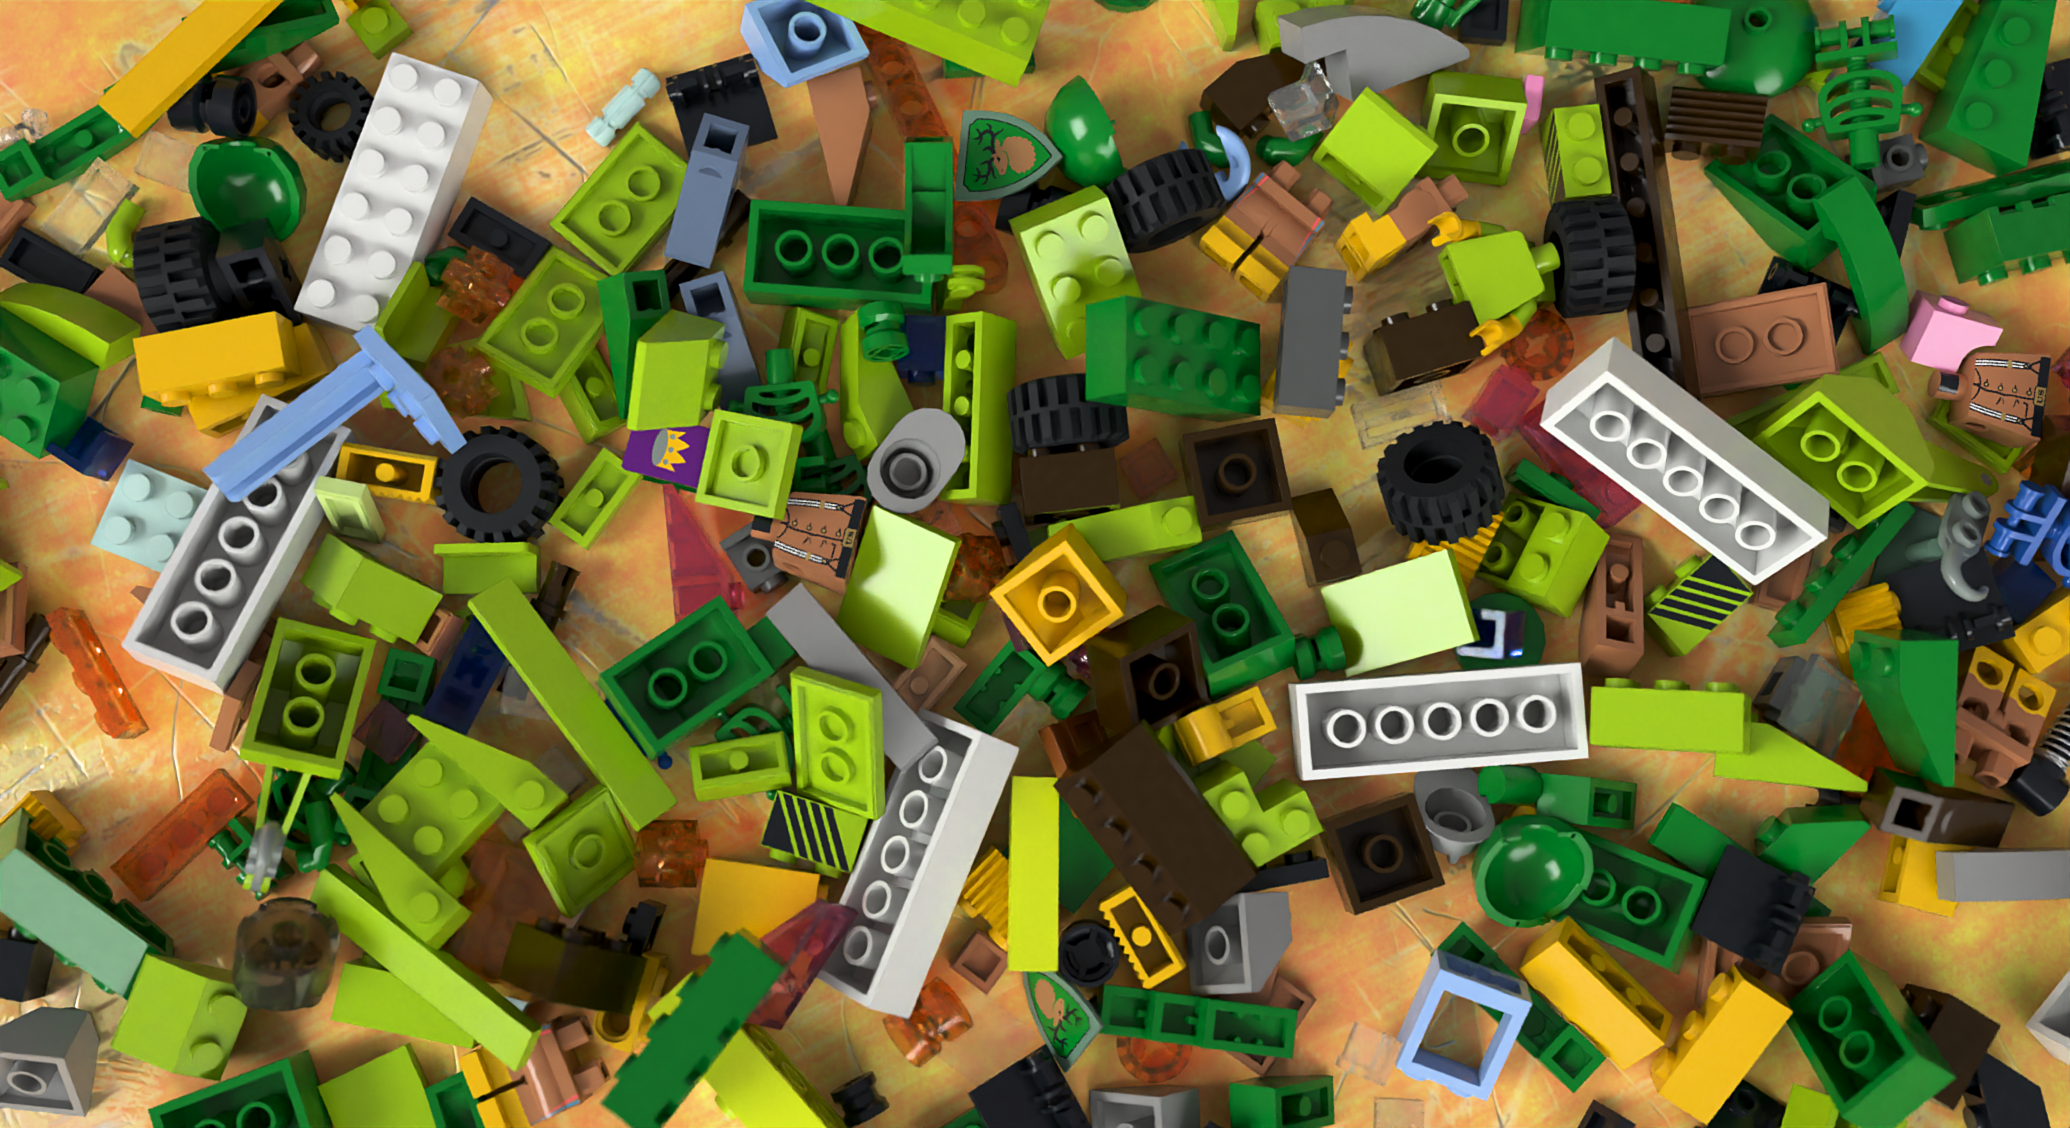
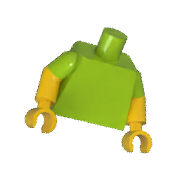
[1427,211,1560,356]

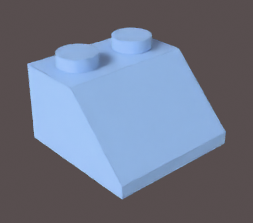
[740,0,869,88]

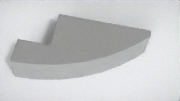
[1278,5,1470,102]
[765,582,939,773]
[1935,847,2070,902]

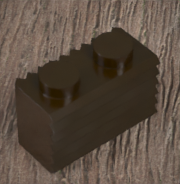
[1664,86,1769,165]

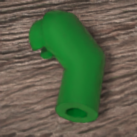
[1188,111,1230,169]
[295,801,335,873]

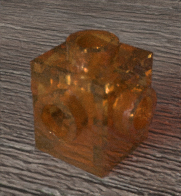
[436,245,515,327]
[421,344,501,420]
[943,533,1010,603]
[634,819,709,888]

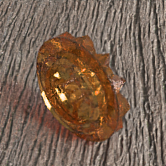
[1500,309,1574,382]
[1116,1036,1192,1083]

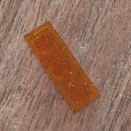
[45,607,150,739]
[110,768,256,902]

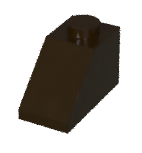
[1290,488,1362,588]

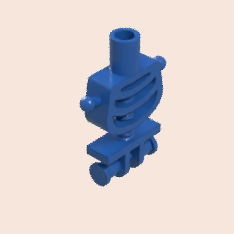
[1983,480,2070,589]

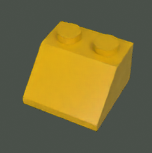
[990,522,1128,667]

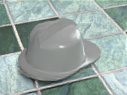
[867,408,966,514]
[1414,768,1495,864]

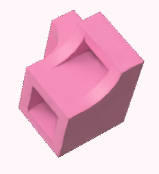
[1899,289,2003,373]

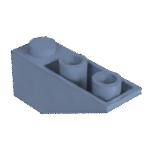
[664,113,750,269]
[679,271,771,415]

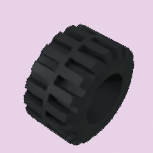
[1102,149,1226,253]
[1543,196,1636,319]
[133,216,241,333]
[1007,373,1130,456]
[1376,420,1505,546]
[433,425,564,543]

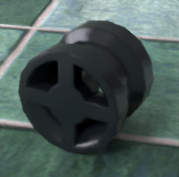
[830,1071,890,1128]

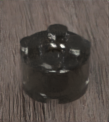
[232,897,340,1011]

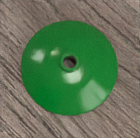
[1689,0,1820,99]

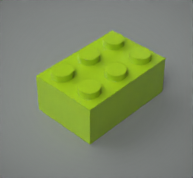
[1008,185,1143,360]
[1589,678,1752,755]

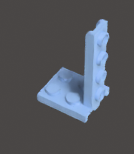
[202,324,467,502]

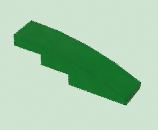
[953,630,1048,736]
[1648,802,1832,917]
[1096,984,1298,1059]

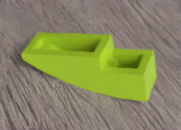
[0,282,142,371]

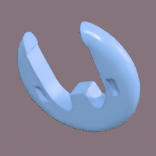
[1177,125,1251,205]

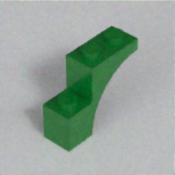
[902,136,954,282]

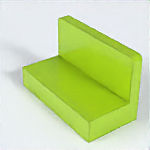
[374,261,468,375]
[434,542,541,596]

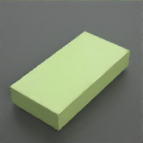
[314,475,386,544]

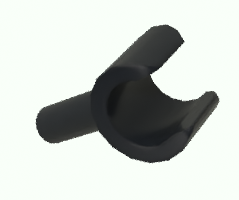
[1805,787,1862,807]

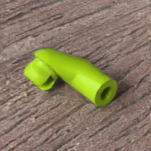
[105,198,146,268]

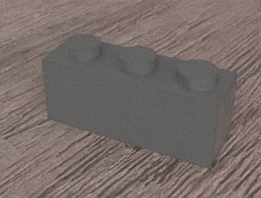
[1272,265,1353,419]

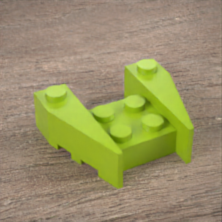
[330,714,573,950]

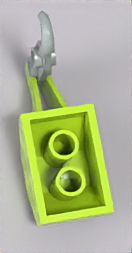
[1751,374,1999,602]
[238,617,376,894]

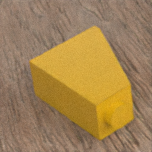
[691,856,830,956]

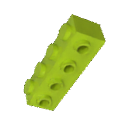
[940,311,1017,507]

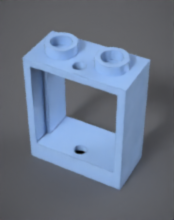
[1393,948,1532,1101]

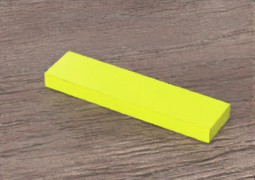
[1007,776,1059,972]

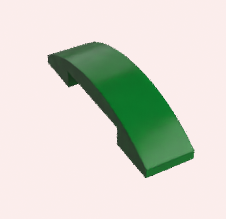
[0,82,165,202]
[1811,174,1909,356]
[333,647,438,835]
[1430,921,1606,1093]

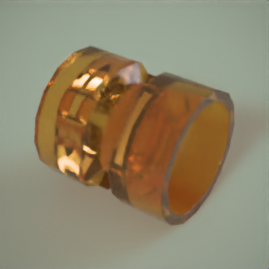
[883,976,974,1068]

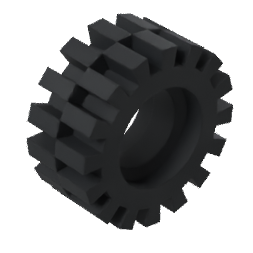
[288,71,374,163]

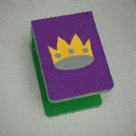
[622,426,710,494]

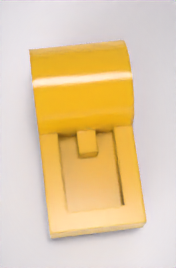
[1172,686,1277,768]
[593,950,671,1053]

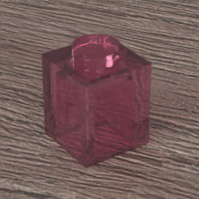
[1461,364,1541,443]

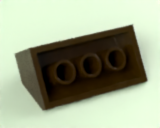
[1053,719,1260,936]

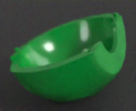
[1043,75,1128,190]
[188,136,307,243]
[1471,815,1594,928]

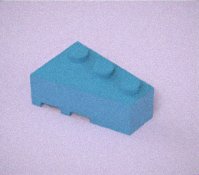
[1850,0,1964,87]

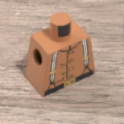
[1927,352,2051,448]
[751,492,867,595]

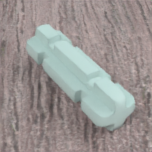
[586,68,661,147]

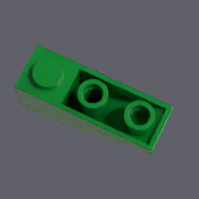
[597,269,671,420]

